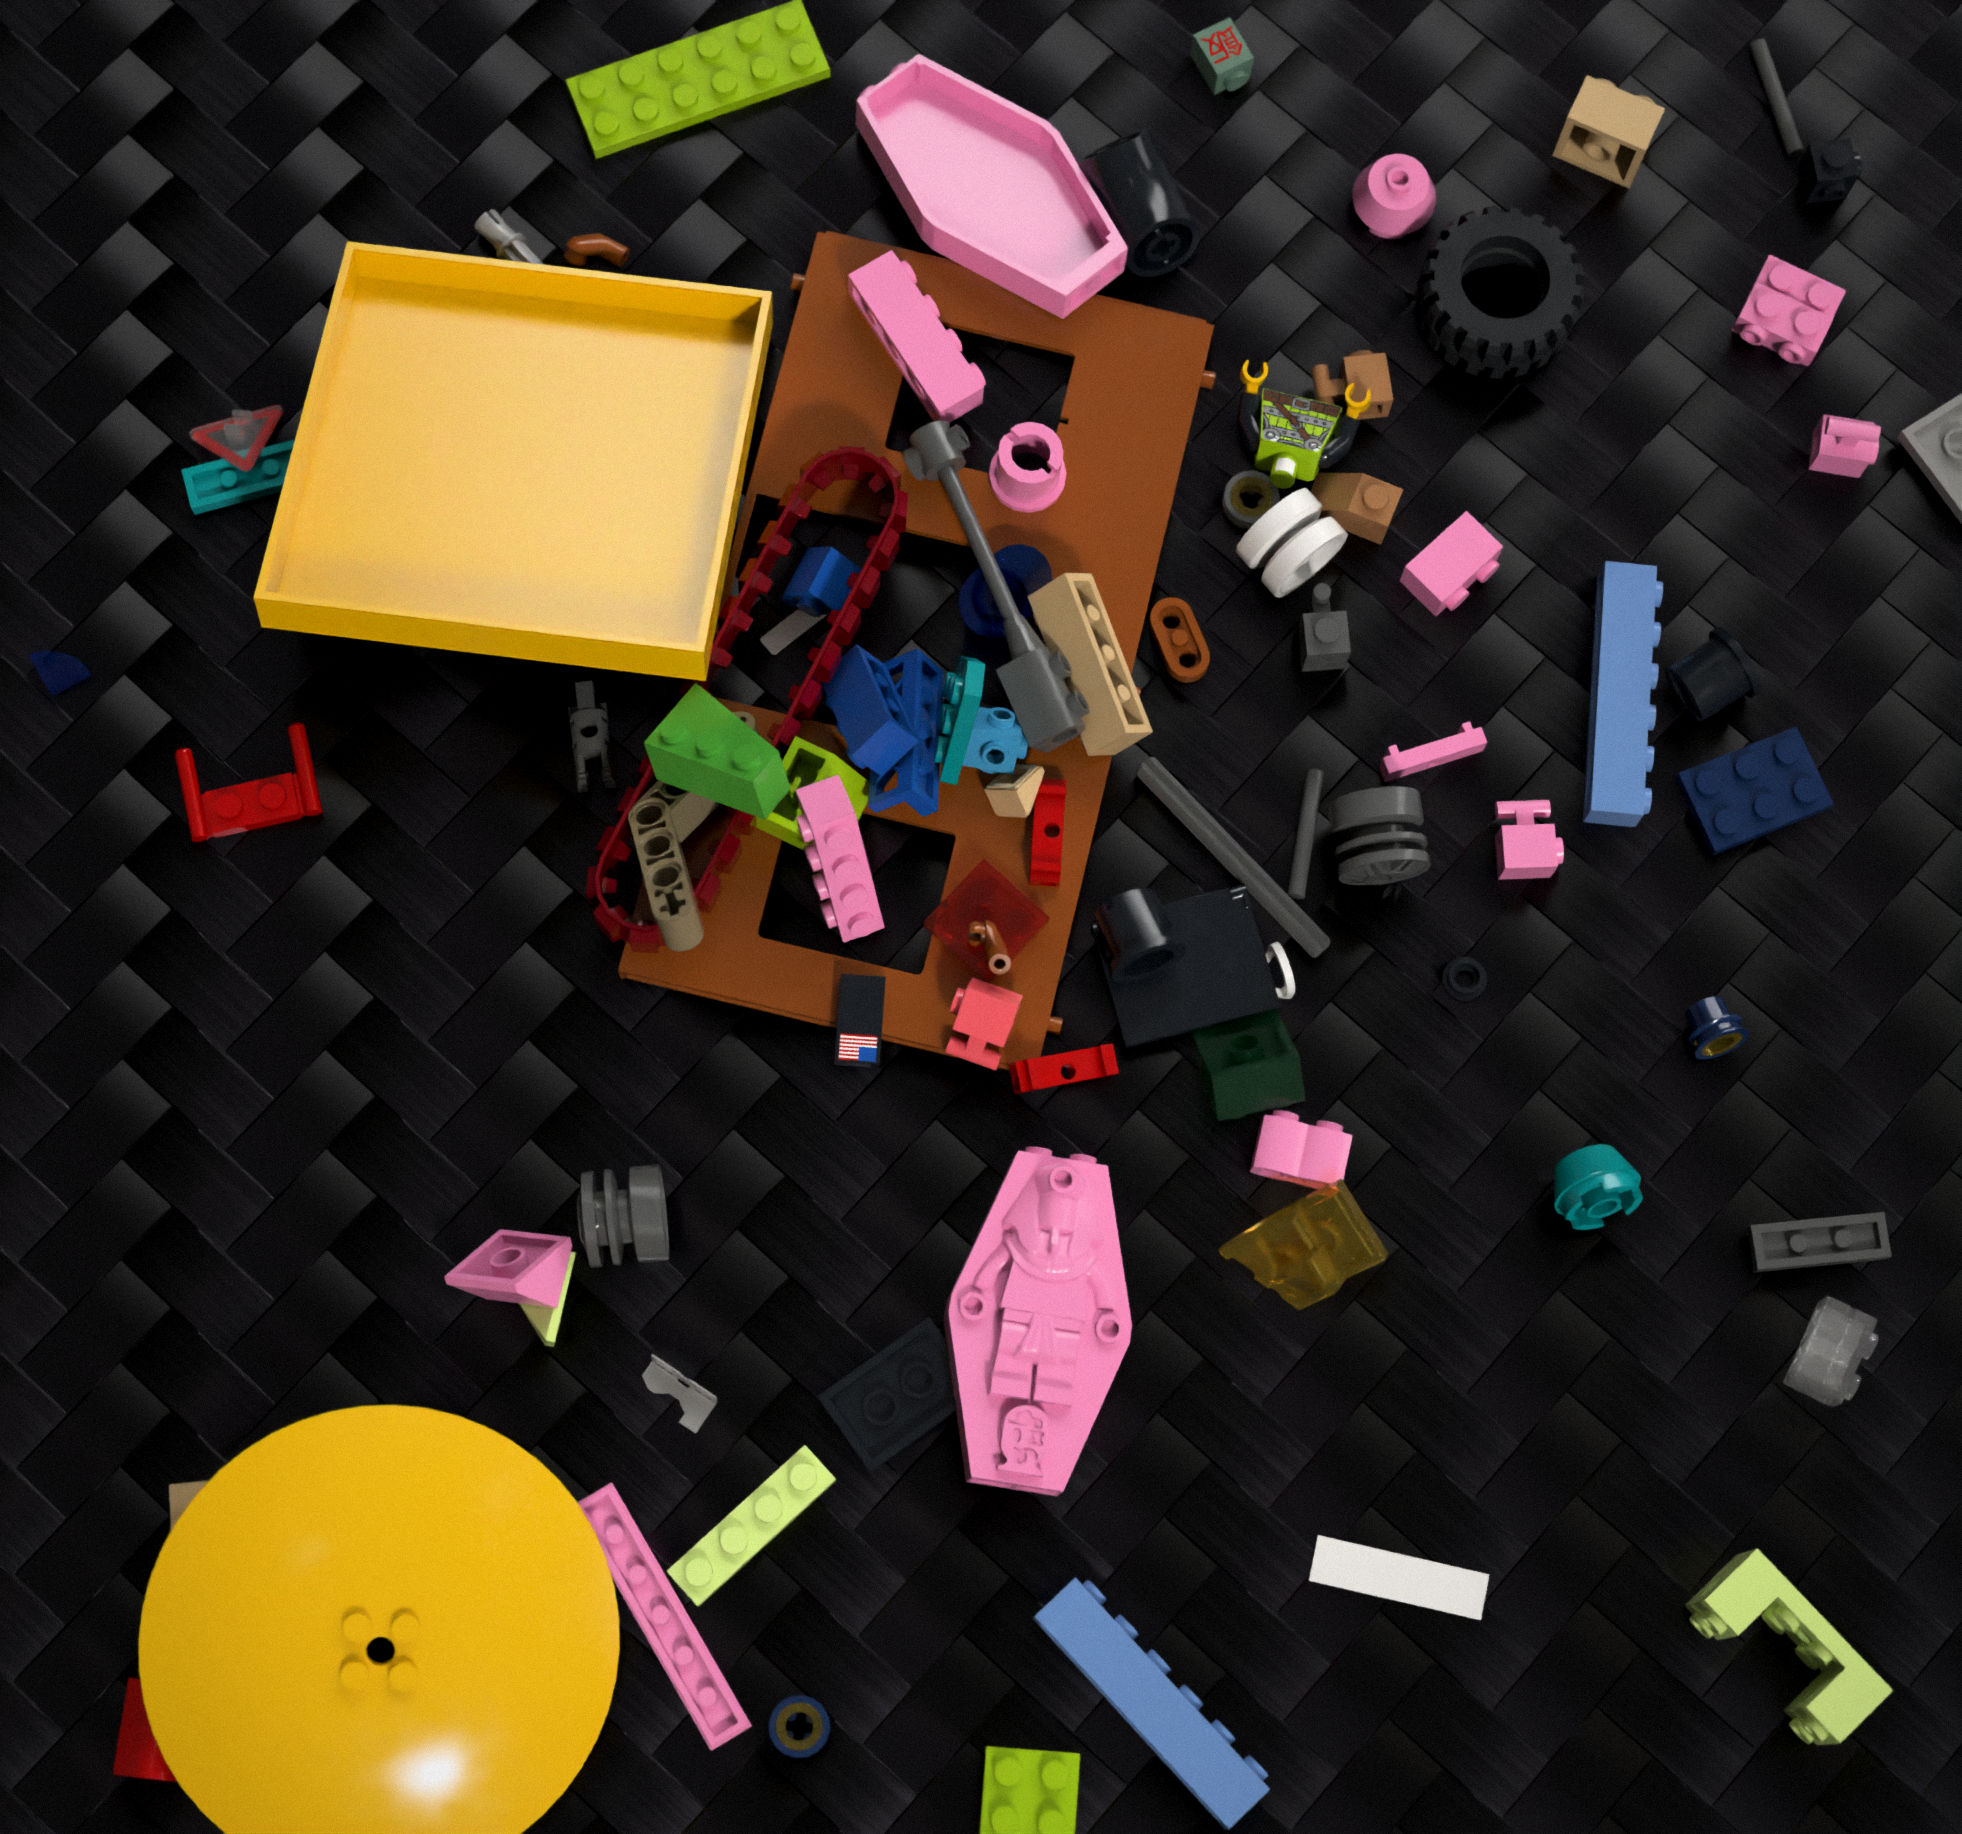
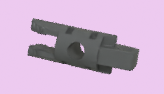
[568,680,617,793]

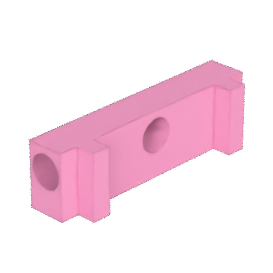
[1379,721,1487,782]

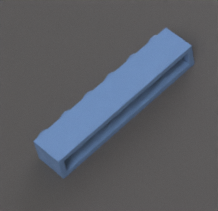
[1583,561,1663,827]
[1033,1578,1270,1829]

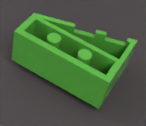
[644,683,790,820]

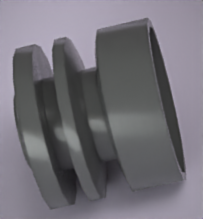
[1328,786,1431,885]
[577,1164,670,1268]

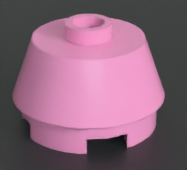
[1352,154,1436,239]

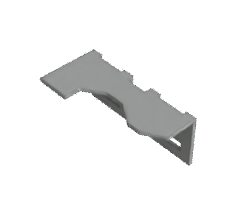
[642,1354,717,1434]

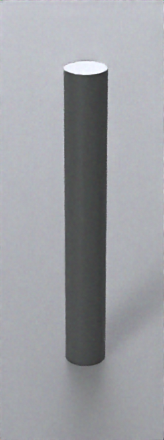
[1749,39,1804,157]
[1287,769,1324,899]

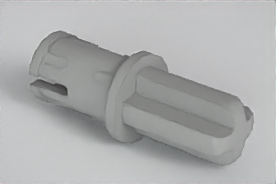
[475,209,544,265]

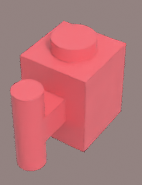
[945,977,1023,1071]

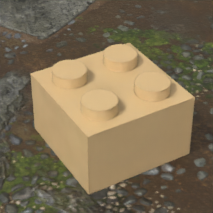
[1552,75,1665,188]

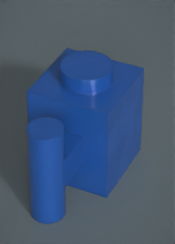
[781,546,862,618]

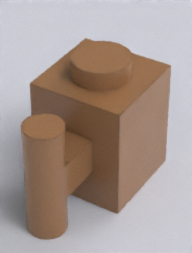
[1311,350,1393,420]

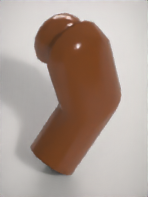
[564,233,630,267]
[967,919,1011,975]

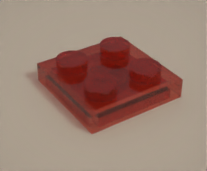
[923,859,1050,984]

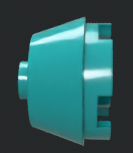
[1554,1144,1643,1230]

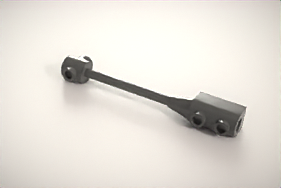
[903,421,1090,753]

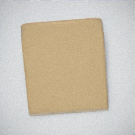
[984,764,1045,818]

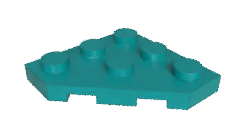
[934,656,985,785]

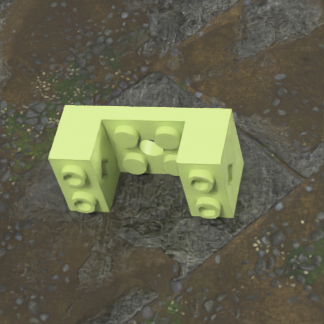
[1685,1548,1893,1745]

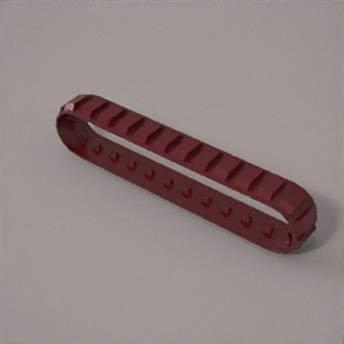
[586,446,908,953]

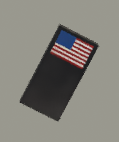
[834,974,886,1068]

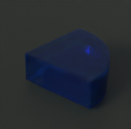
[29,650,91,696]

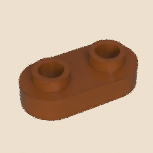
[1149,597,1210,683]

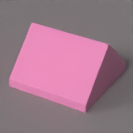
[444,1229,572,1308]

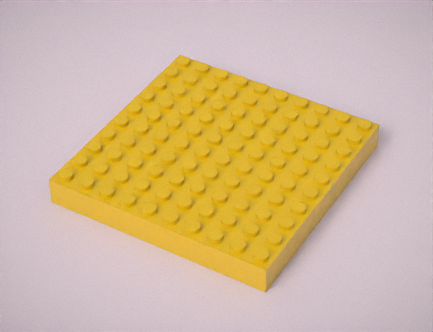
[254,241,773,681]

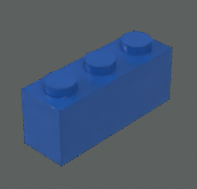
[821,644,919,776]

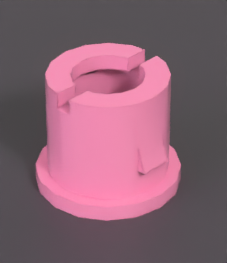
[989,422,1067,513]

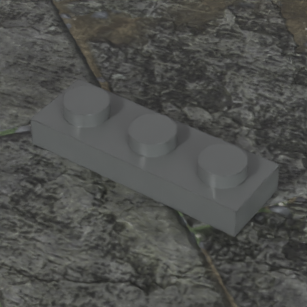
[1747,1212,1892,1273]

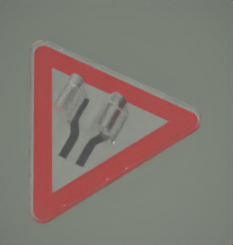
[190,405,283,472]

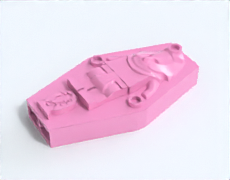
[943,1147,1132,1496]

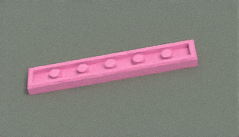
[578,1482,752,1751]

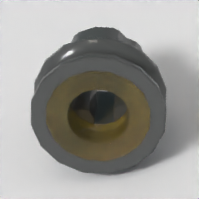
[1222,470,1280,529]

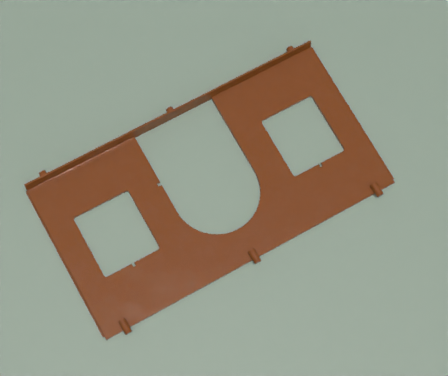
[618,231,1216,1071]

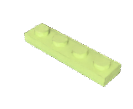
[667,1445,836,1607]

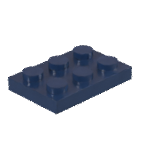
[1675,726,1834,856]

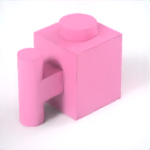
[1808,414,1881,478]
[1495,800,1564,880]

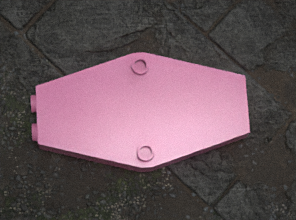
[856,54,1128,319]

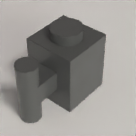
[1297,583,1351,672]

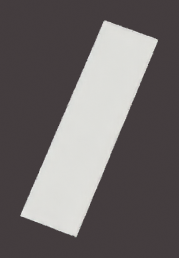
[1309,1535,1490,1620]

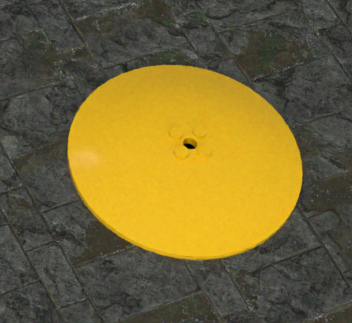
[139,1404,620,1834]

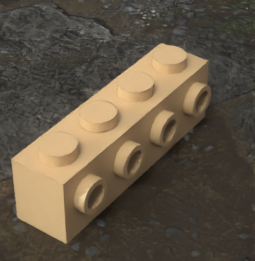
[1028,573,1153,756]

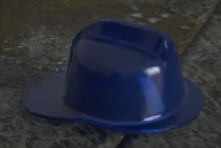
[958,544,1053,638]

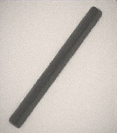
[1136,757,1331,958]

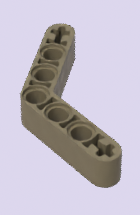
[628,711,760,952]

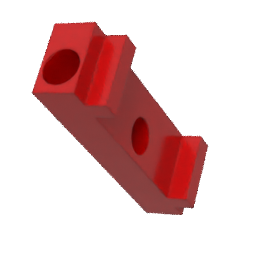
[1029,778,1066,887]
[1009,1044,1119,1094]

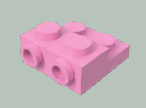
[1732,254,1846,366]

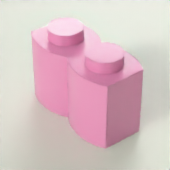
[1250,1110,1353,1193]

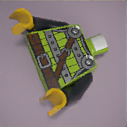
[1237,360,1371,489]

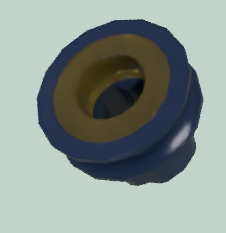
[1685,996,1749,1060]
[769,1695,830,1758]

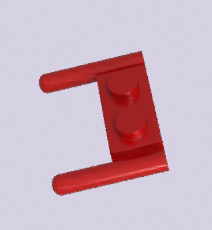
[175,722,323,842]

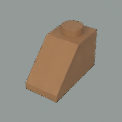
[1310,473,1403,545]

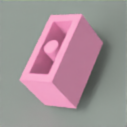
[1400,511,1503,617]

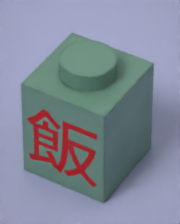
[1190,17,1254,95]

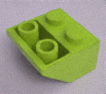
[755,736,869,851]

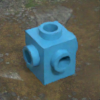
[962,707,1028,775]

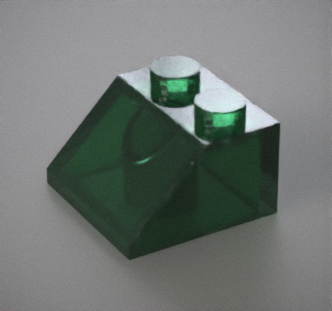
[1191,1010,1305,1121]

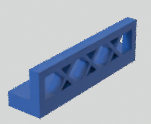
[868,648,943,817]

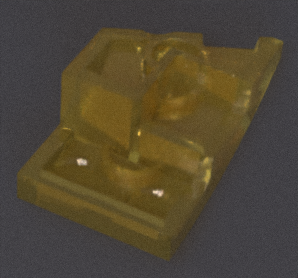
[1219,1178,1388,1310]

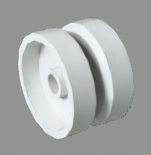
[1235,488,1348,598]

